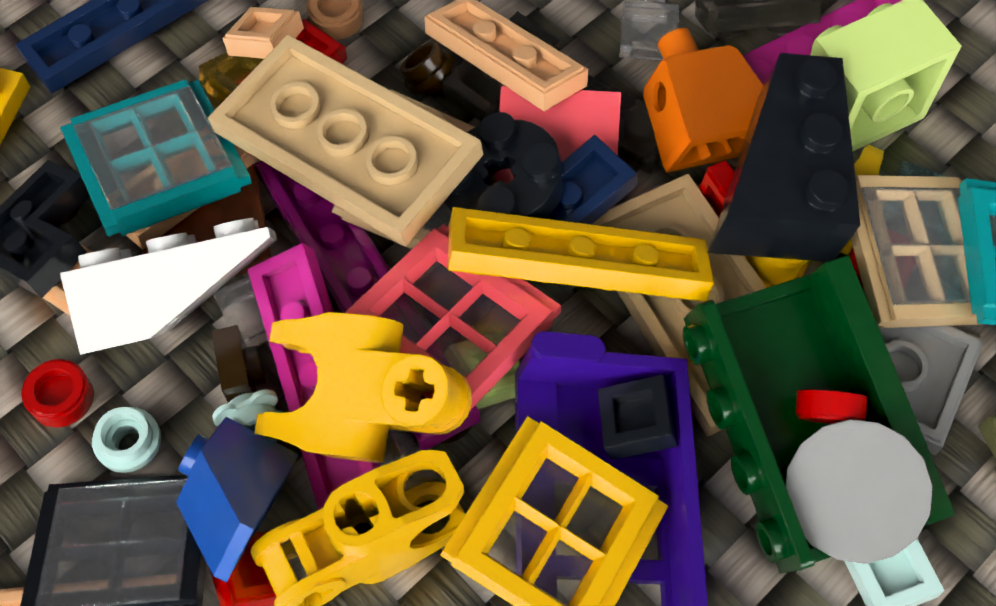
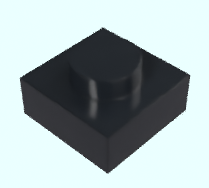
[598,374,678,460]

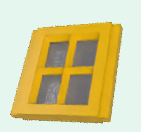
[440,416,668,606]

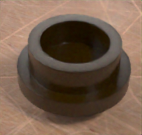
[400,41,455,95]

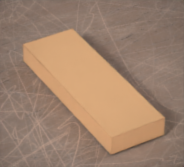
[424,0,588,111]

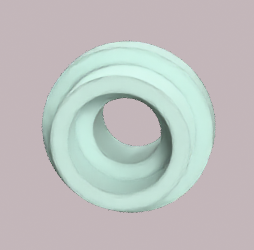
[92,407,161,473]

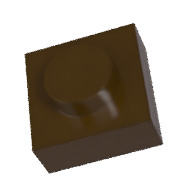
[211,325,266,403]

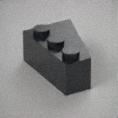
[707,53,861,262]

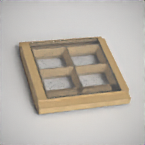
[851,175,982,328]

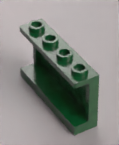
[682,255,956,573]

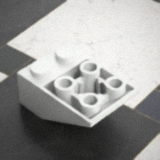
[60,218,277,355]

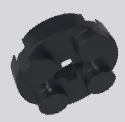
[444,112,564,219]

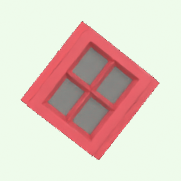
[345,224,561,412]

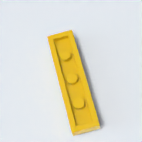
[448,207,714,302]

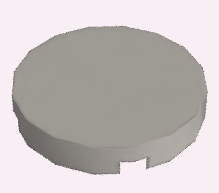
[786,420,933,564]

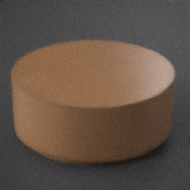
[306,0,364,40]

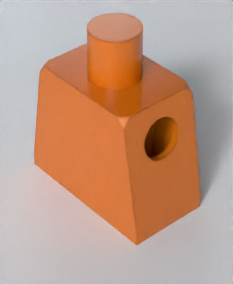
[643,28,764,173]

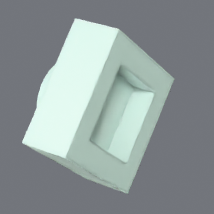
[844,538,945,606]

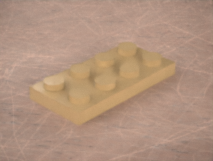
[208,34,483,247]
[592,174,766,437]

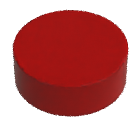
[21,359,94,428]
[795,390,867,424]

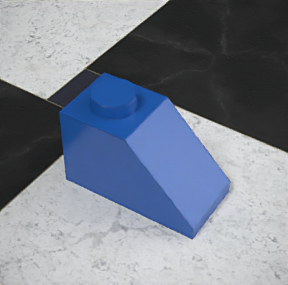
[176,417,299,583]

